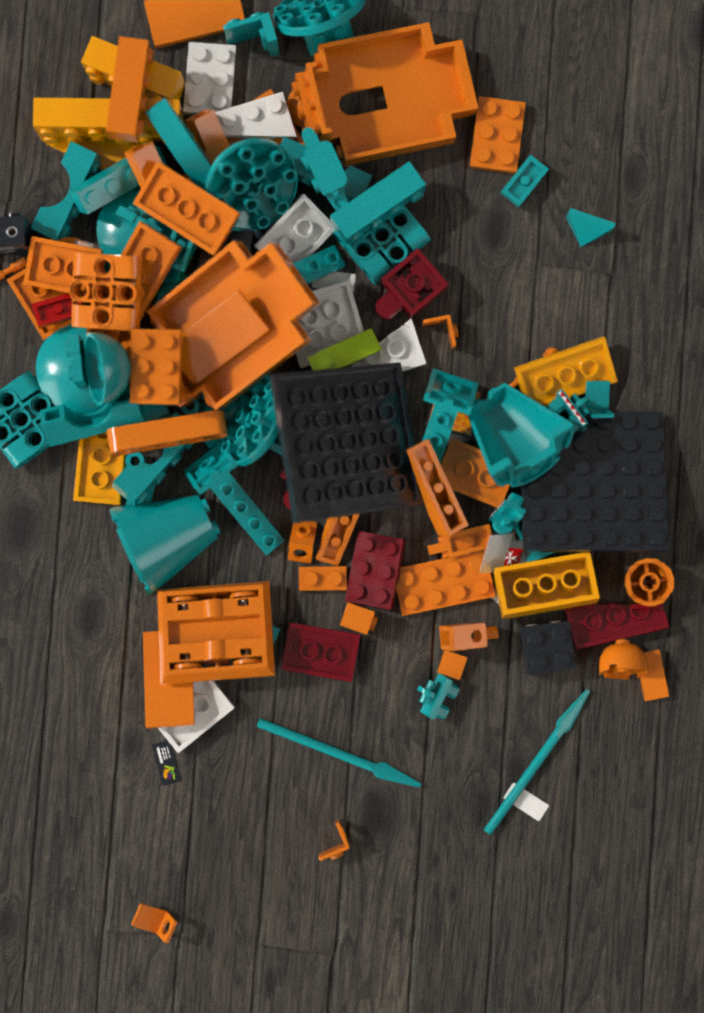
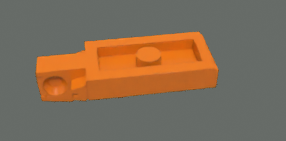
[427,524,493,558]

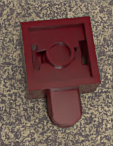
[375,248,449,321]

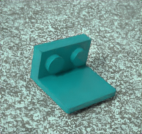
[223,12,280,57]

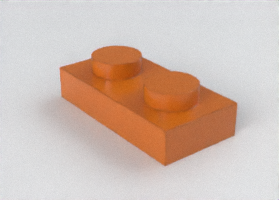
[299,566,347,591]

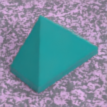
[566,208,616,247]

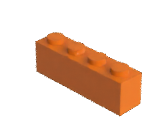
[106,36,154,143]

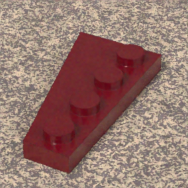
[564,604,669,651]

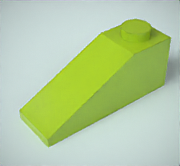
[307,329,382,371]

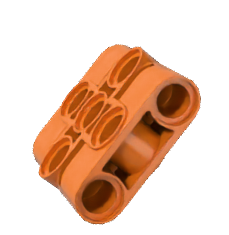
[69,253,144,331]

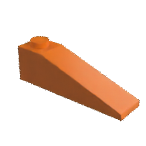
[407,439,469,537]
[316,514,359,566]

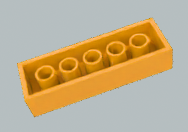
[33,98,183,145]

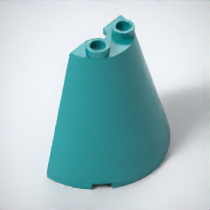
[468,383,574,488]
[110,495,221,595]

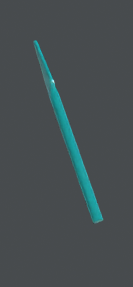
[484,690,590,835]
[256,718,421,788]

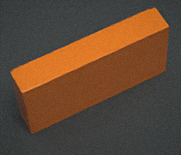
[640,649,669,701]

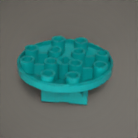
[273,0,366,56]
[205,138,298,231]
[96,186,173,255]
[36,324,130,413]
[221,375,282,466]

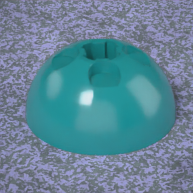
[84,332,131,406]

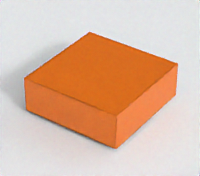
[437,650,467,680]

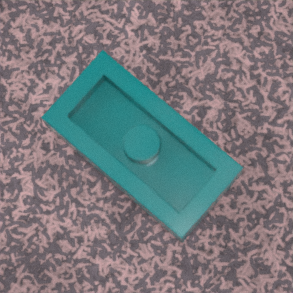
[500,154,549,208]

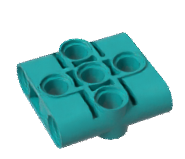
[332,206,431,285]
[0,371,54,469]

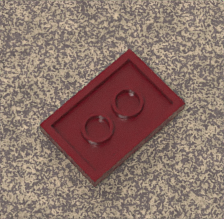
[345,531,406,610]
[281,622,360,682]

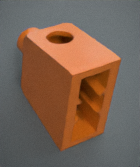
[439,622,498,651]

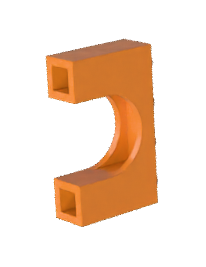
[124,109,230,188]

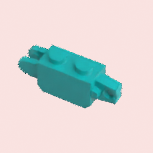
[301,127,348,211]

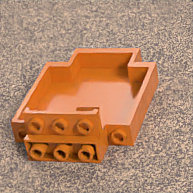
[291,22,478,167]
[147,241,320,410]

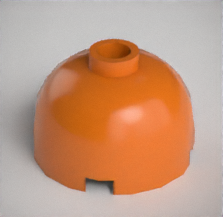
[624,558,674,606]
[599,639,648,680]

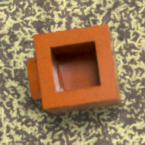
[340,602,378,635]

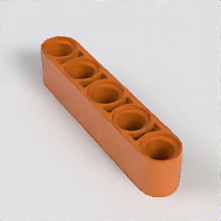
[107,410,228,456]

